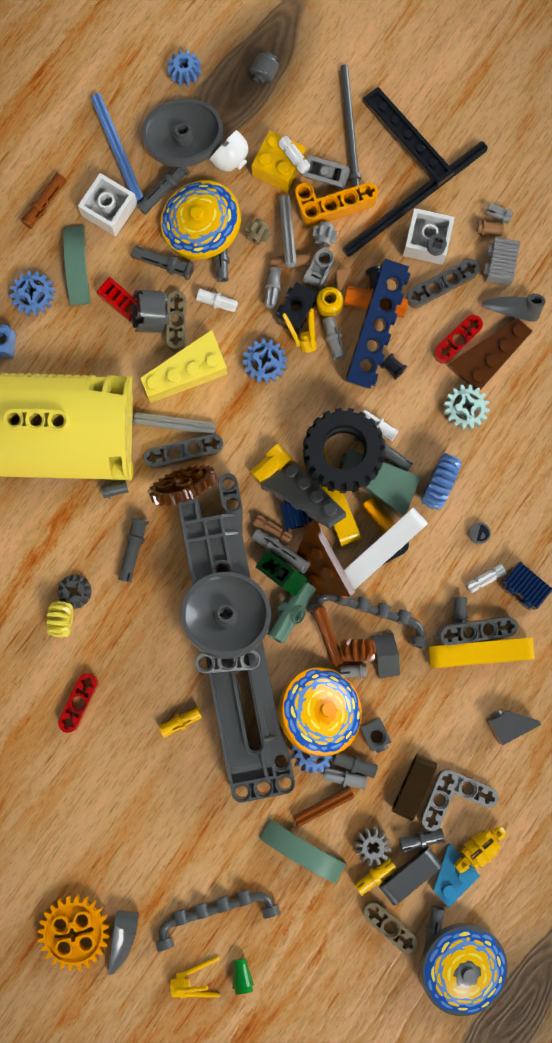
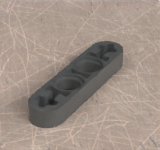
[407,259,480,308]
[143,434,224,469]
[436,616,518,645]

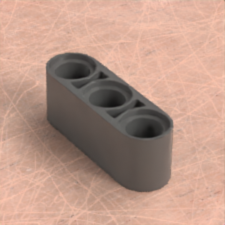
[379,846,442,905]

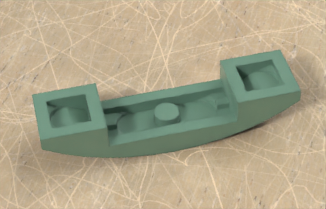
[63,225,91,306]
[260,819,346,883]

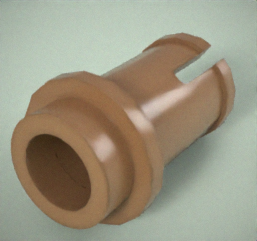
[477,219,504,236]

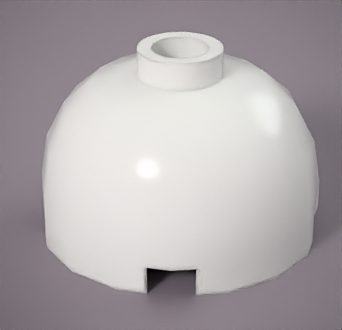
[210,130,249,172]

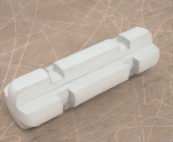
[278,136,310,174]
[466,564,506,593]

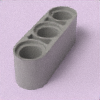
[195,650,260,673]

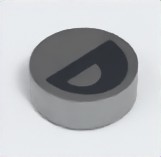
[468,523,491,544]

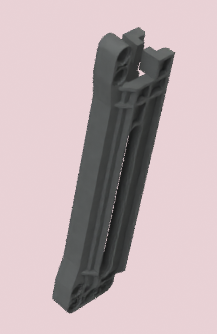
[178,473,295,803]

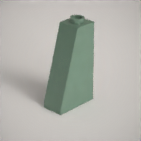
[339,449,421,518]

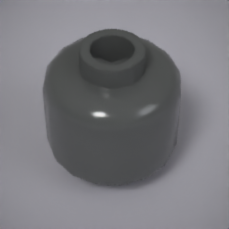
[250,51,279,85]

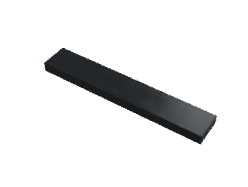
[363,87,454,187]

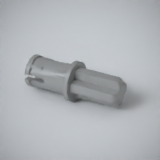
[264,267,282,309]
[323,768,367,790]

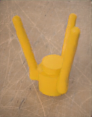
[282,308,317,353]
[170,956,220,998]

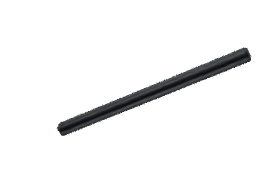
[343,141,488,257]

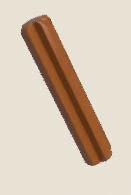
[313,605,344,666]
[294,787,354,827]

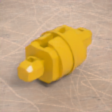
[454,826,506,873]

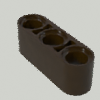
[391,753,438,821]

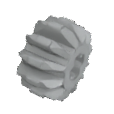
[354,827,391,866]

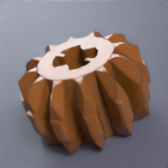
[339,639,376,661]

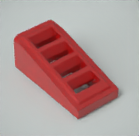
[97,277,136,322]

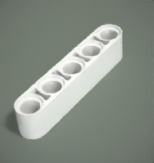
[344,507,428,590]

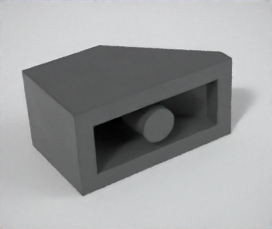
[486,709,541,745]

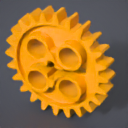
[37,894,111,972]

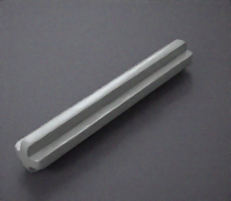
[279,195,296,268]
[133,412,216,434]

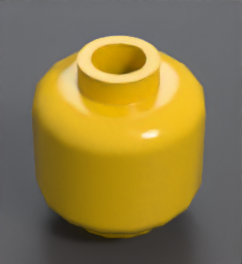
[316,287,343,317]

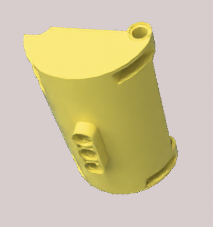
[0,373,133,481]

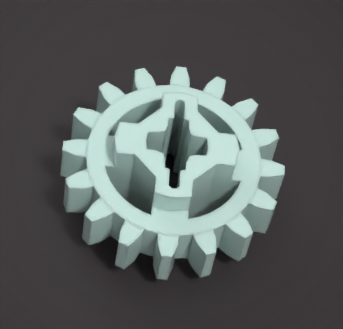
[443,385,490,431]

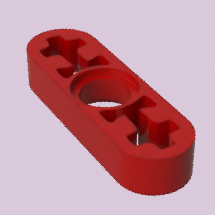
[434,315,483,364]
[58,673,98,733]

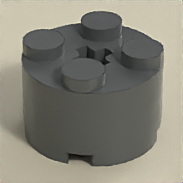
[131,290,169,333]

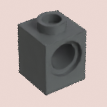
[360,717,391,753]

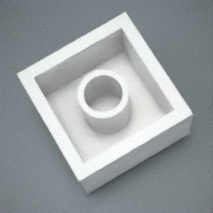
[77,173,138,237]
[403,208,455,265]

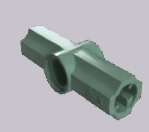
[267,582,316,644]

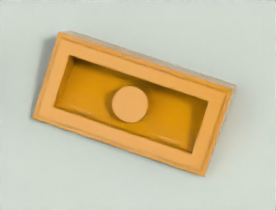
[362,498,395,534]

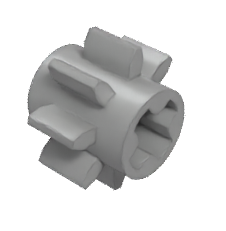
[312,222,338,248]

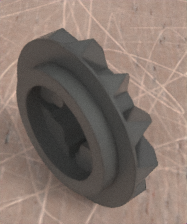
[57,574,92,609]

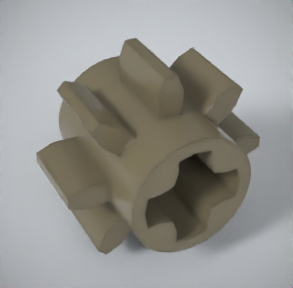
[245,219,271,245]

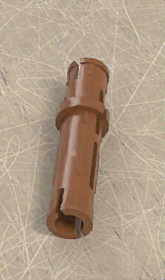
[21,173,66,229]

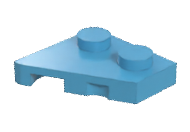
[432,843,480,907]

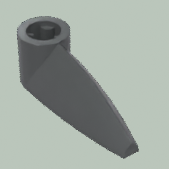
[482,293,546,322]
[108,910,139,975]

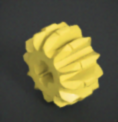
[46,601,74,638]

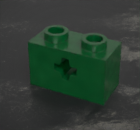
[256,550,308,596]

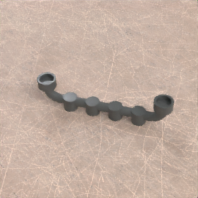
[307,594,428,649]
[155,889,281,952]

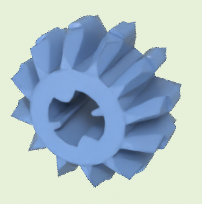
[167,50,201,87]

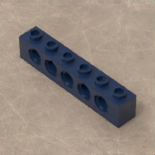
[344,259,410,389]

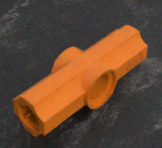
[344,286,408,318]

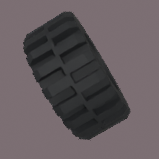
[303,408,385,493]

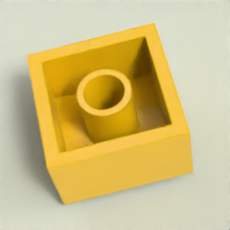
[252,130,306,193]

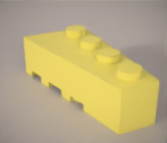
[141,330,228,403]

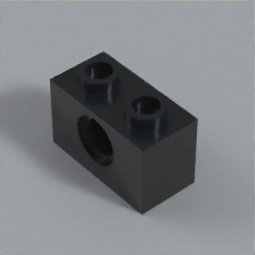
[275,282,319,335]

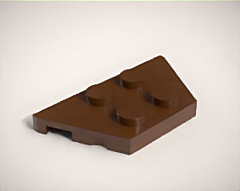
[296,520,356,597]

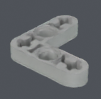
[421,769,499,831]

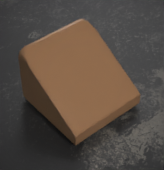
[335,269,351,293]

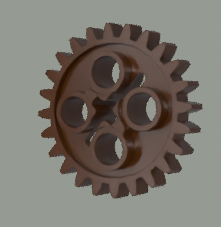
[148,465,217,506]

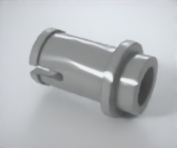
[486,202,514,224]
[340,662,367,679]

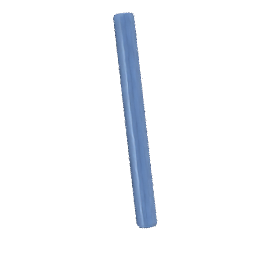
[91,93,144,203]

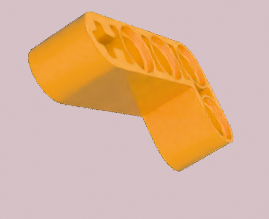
[295,182,378,227]

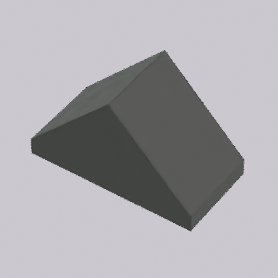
[372,633,400,678]

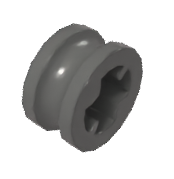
[427,234,447,256]

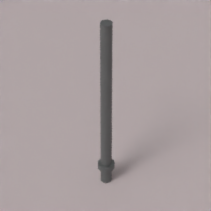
[340,64,361,187]

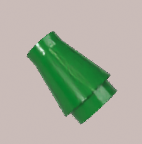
[232,958,254,995]

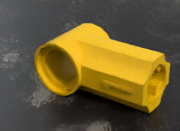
[250,443,293,483]

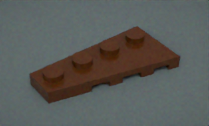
[447,318,532,390]

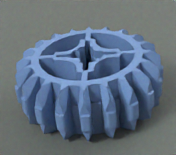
[422,453,462,510]

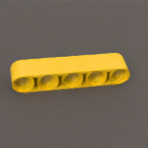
[313,447,361,547]
[428,638,535,668]

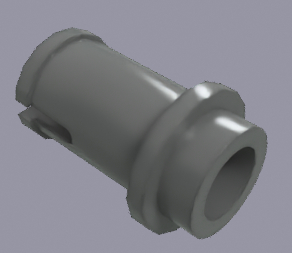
[101,480,129,499]

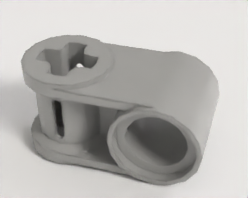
[302,248,334,291]

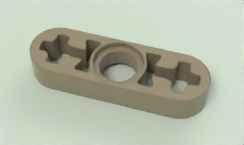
[166,291,187,352]
[363,901,418,954]

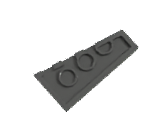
[260,462,346,528]

